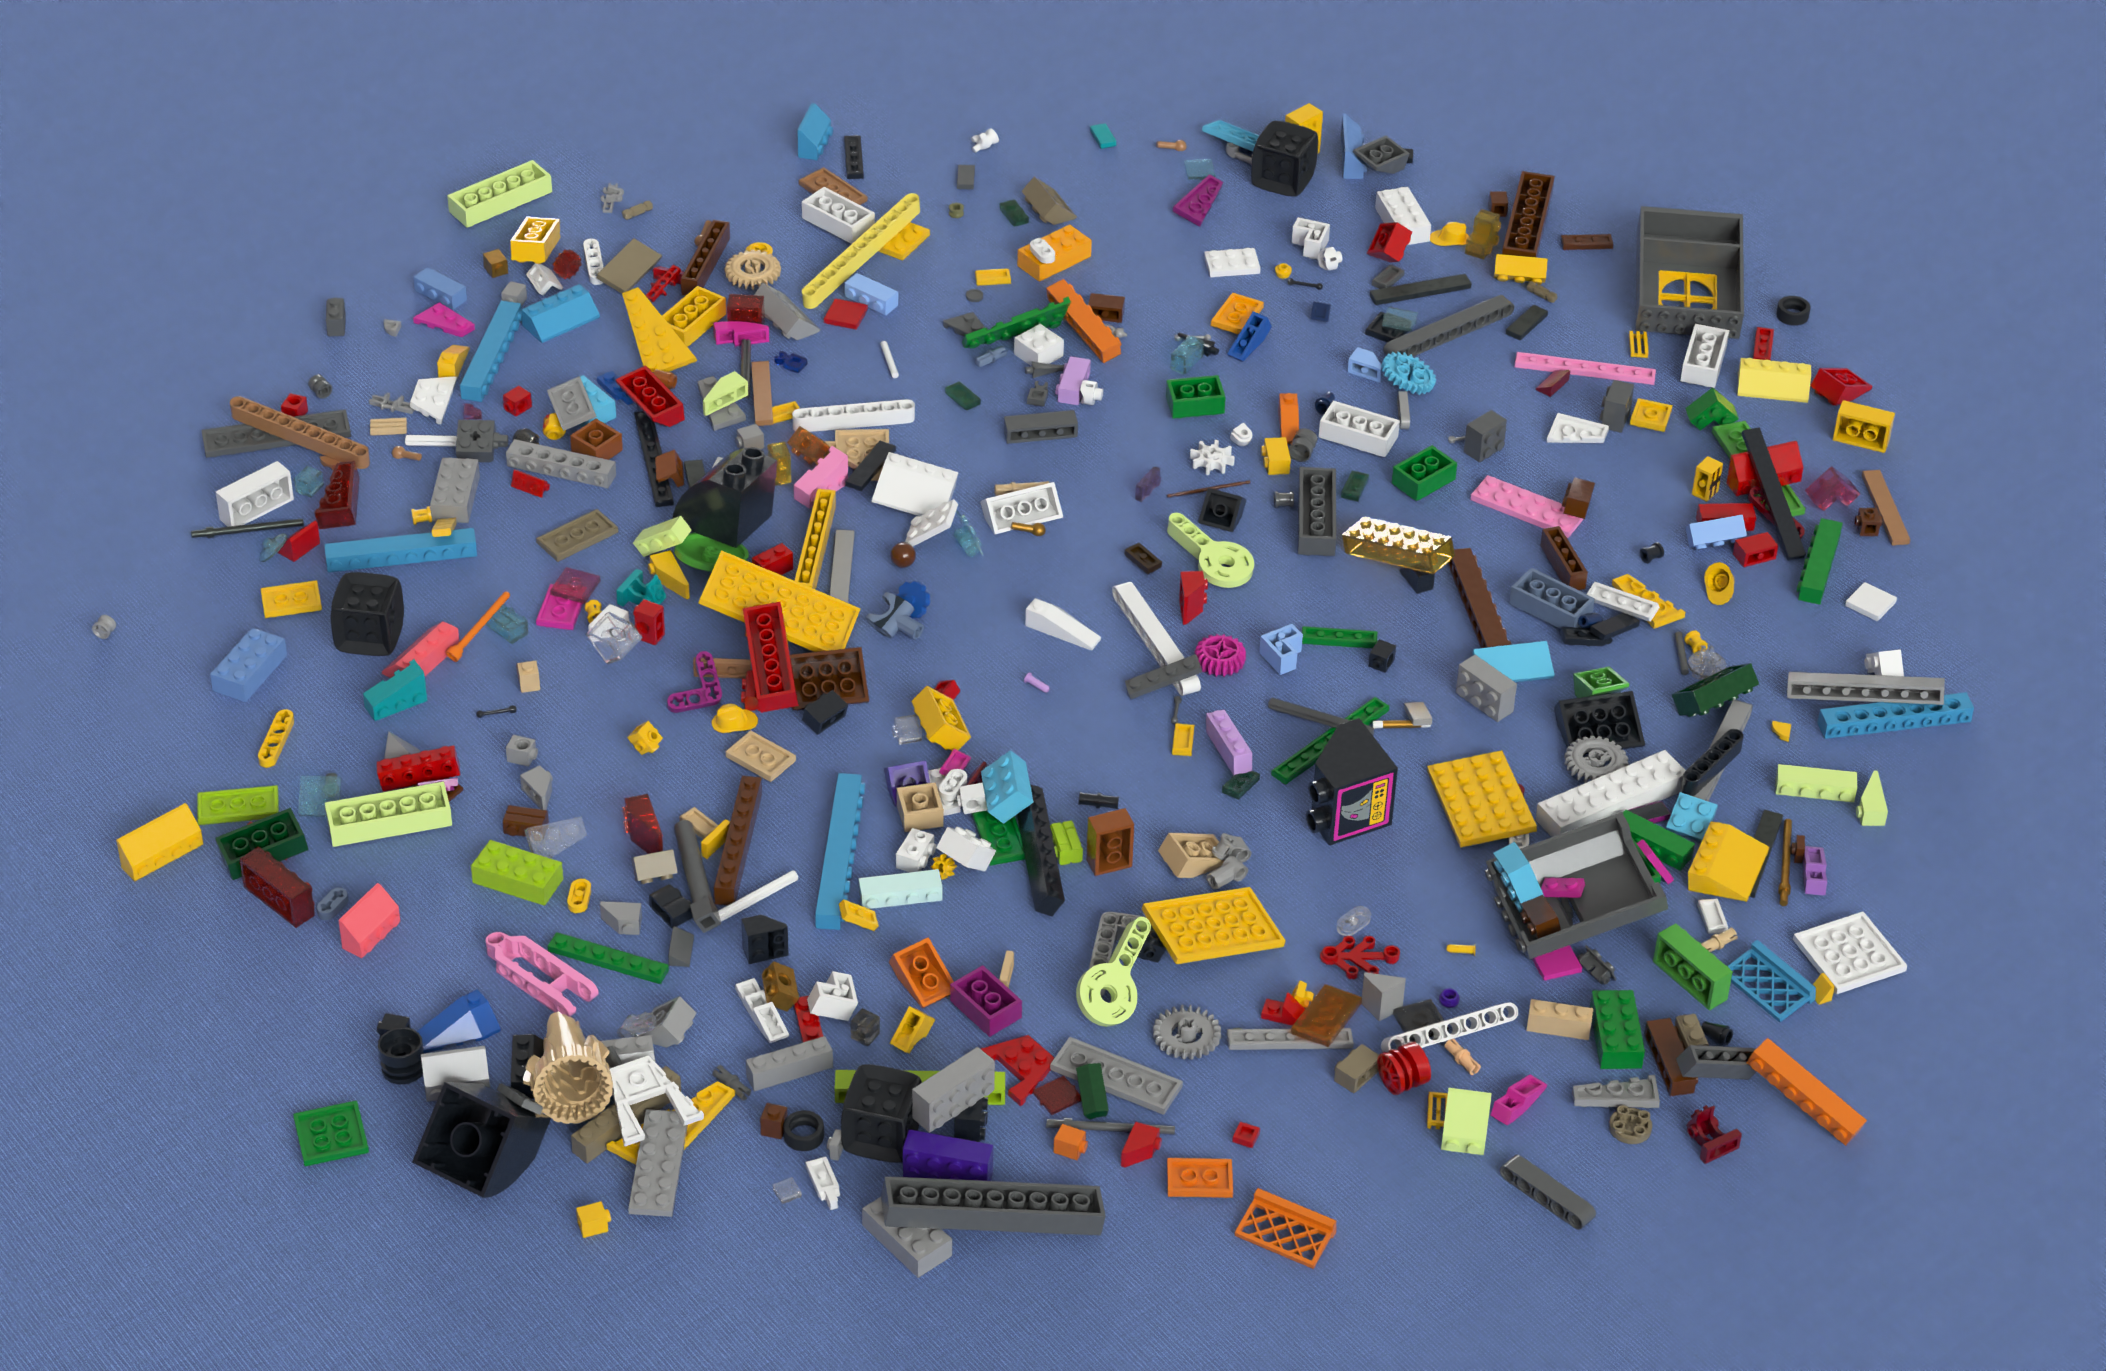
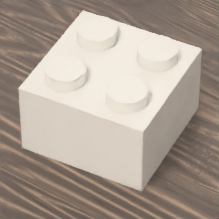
[1014,324,1064,366]
[936,826,996,871]

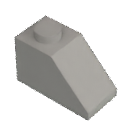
[520,766,553,810]
[600,901,642,935]

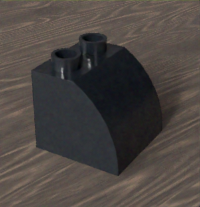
[673,447,777,548]
[412,1082,551,1198]

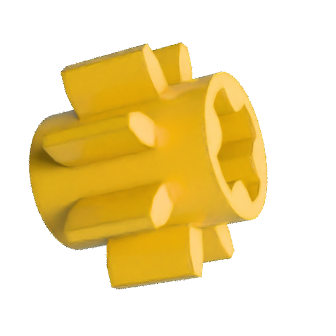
[931,853,957,880]

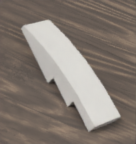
[735,978,789,1043]

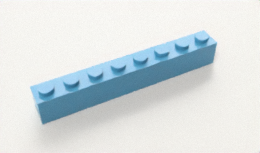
[460,301,522,402]
[324,528,477,572]

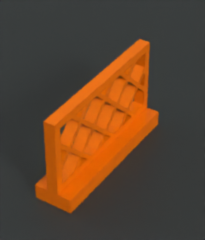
[1235,1188,1337,1269]

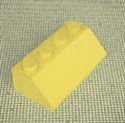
[1737,358,1811,403]

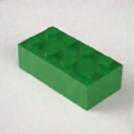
[1589,990,1645,1069]

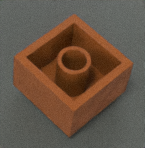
[570,419,623,460]

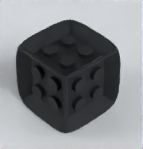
[1251,121,1318,197]
[330,572,404,656]
[841,1064,922,1163]

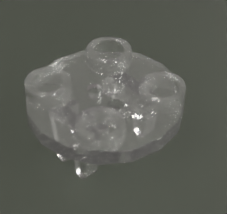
[1688,646,1726,679]

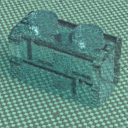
[1170,335,1204,375]
[486,604,528,644]

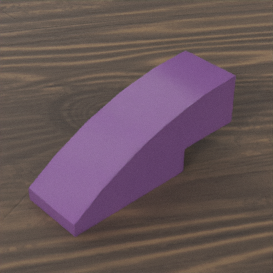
[1803,846,1827,895]

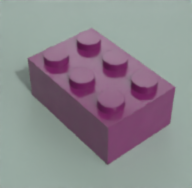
[950,965,1022,1037]

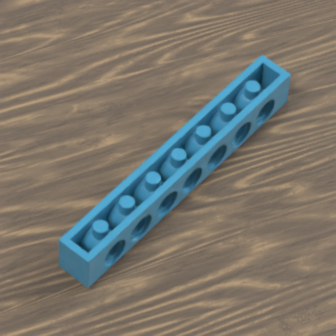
[1817,692,1974,739]

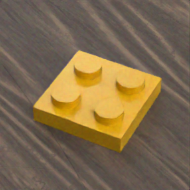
[1630,398,1673,432]

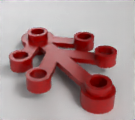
[1320,936,1400,979]

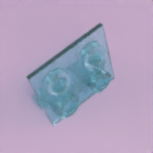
[954,510,983,556]

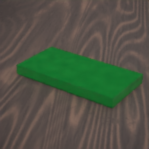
[971,804,1025,866]

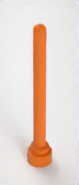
[445,591,510,662]

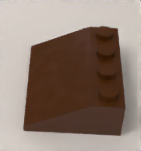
[790,647,869,711]

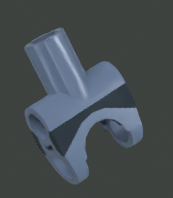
[865,592,924,639]

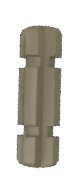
[622,200,653,220]
[1527,281,1558,303]

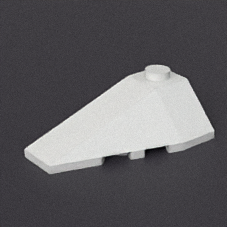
[1026,598,1101,651]

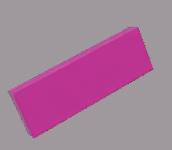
[1637,840,1674,884]

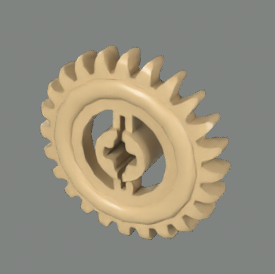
[724,250,781,290]

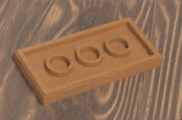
[799,167,868,205]

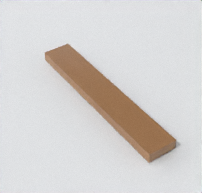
[751,361,774,426]
[1862,470,1911,546]

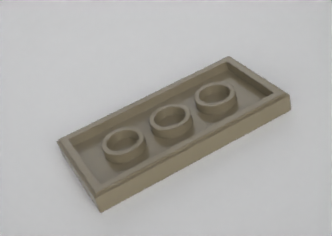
[596,238,662,294]
[536,509,619,562]

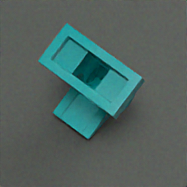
[616,569,667,607]

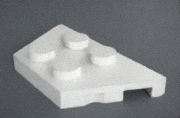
[410,376,457,425]

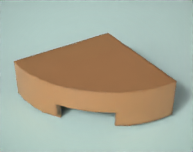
[320,456,341,470]

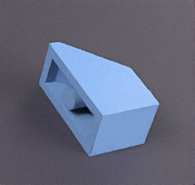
[1348,347,1382,383]

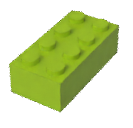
[471,840,563,906]

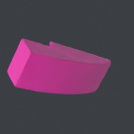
[713,321,769,347]
[1490,1074,1547,1126]

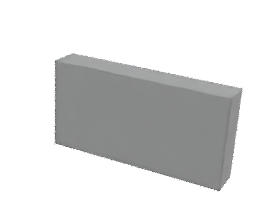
[1404,702,1432,726]

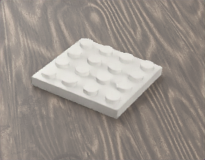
[1793,912,1907,994]

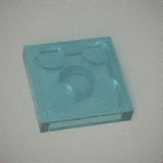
[298,776,341,817]

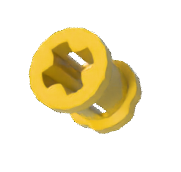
[411,506,432,525]
[585,600,602,623]
[1684,630,1708,655]

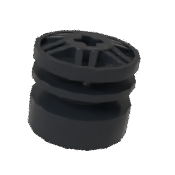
[378,1027,424,1084]

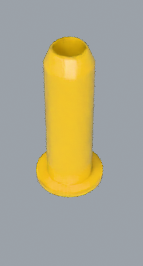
[1447,944,1476,956]

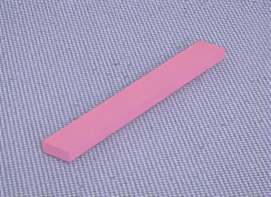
[1514,352,1656,385]

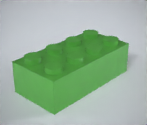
[1653,923,1733,1010]

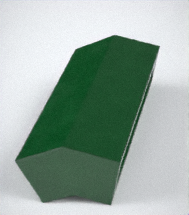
[1076,1063,1109,1120]

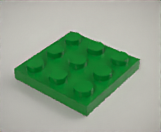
[293,1100,369,1166]

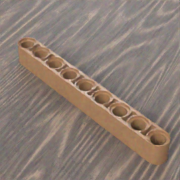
[230,396,370,469]

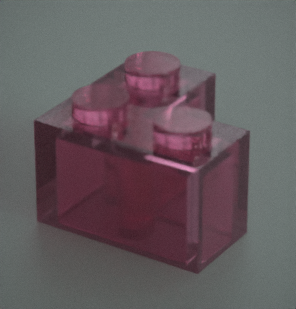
[1805,466,1860,511]

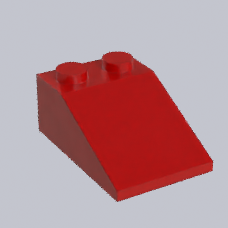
[1810,368,1873,406]

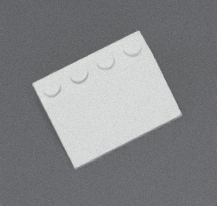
[872,452,958,516]

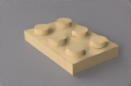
[726,731,796,782]

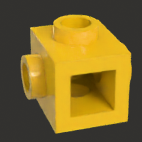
[627,721,663,755]

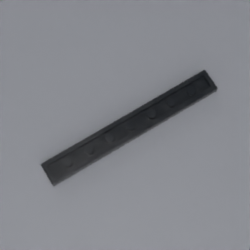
[634,411,674,507]
[1741,427,1806,561]

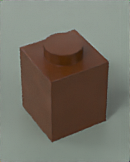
[1488,191,1508,217]
[760,1103,788,1140]

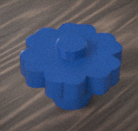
[897,581,930,619]

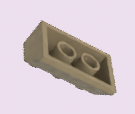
[1022,176,1077,225]

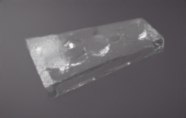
[524,816,587,859]

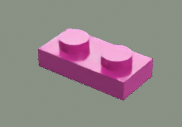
[1541,877,1585,898]

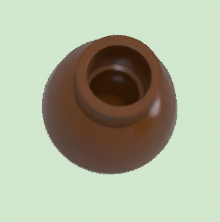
[890,542,916,568]

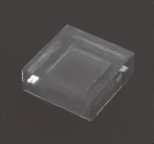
[773,1177,802,1204]

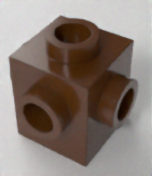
[1854,508,1882,536]

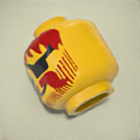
[542,413,566,440]

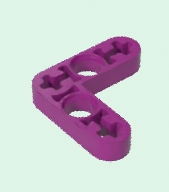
[667,651,722,713]

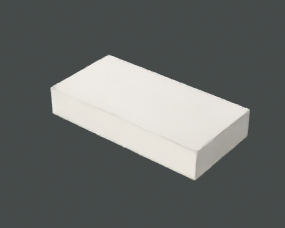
[1697,898,1728,934]

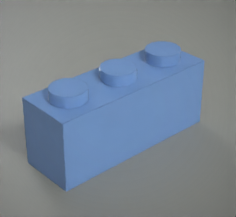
[413,267,467,310]

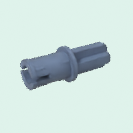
[975,346,1007,367]

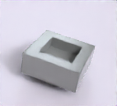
[827,1129,843,1161]

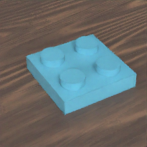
[1666,792,1718,842]

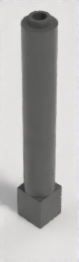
[674,820,721,933]

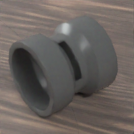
[308,374,332,399]

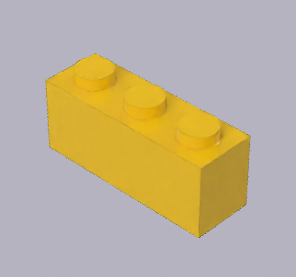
[1494,254,1548,285]

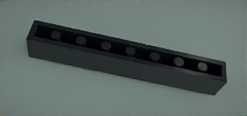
[1017,784,1065,917]

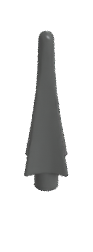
[1025,362,1064,378]

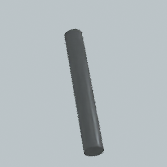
[1675,632,1689,675]

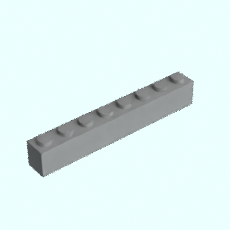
[1787,672,1945,705]

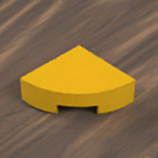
[1771,721,1791,742]

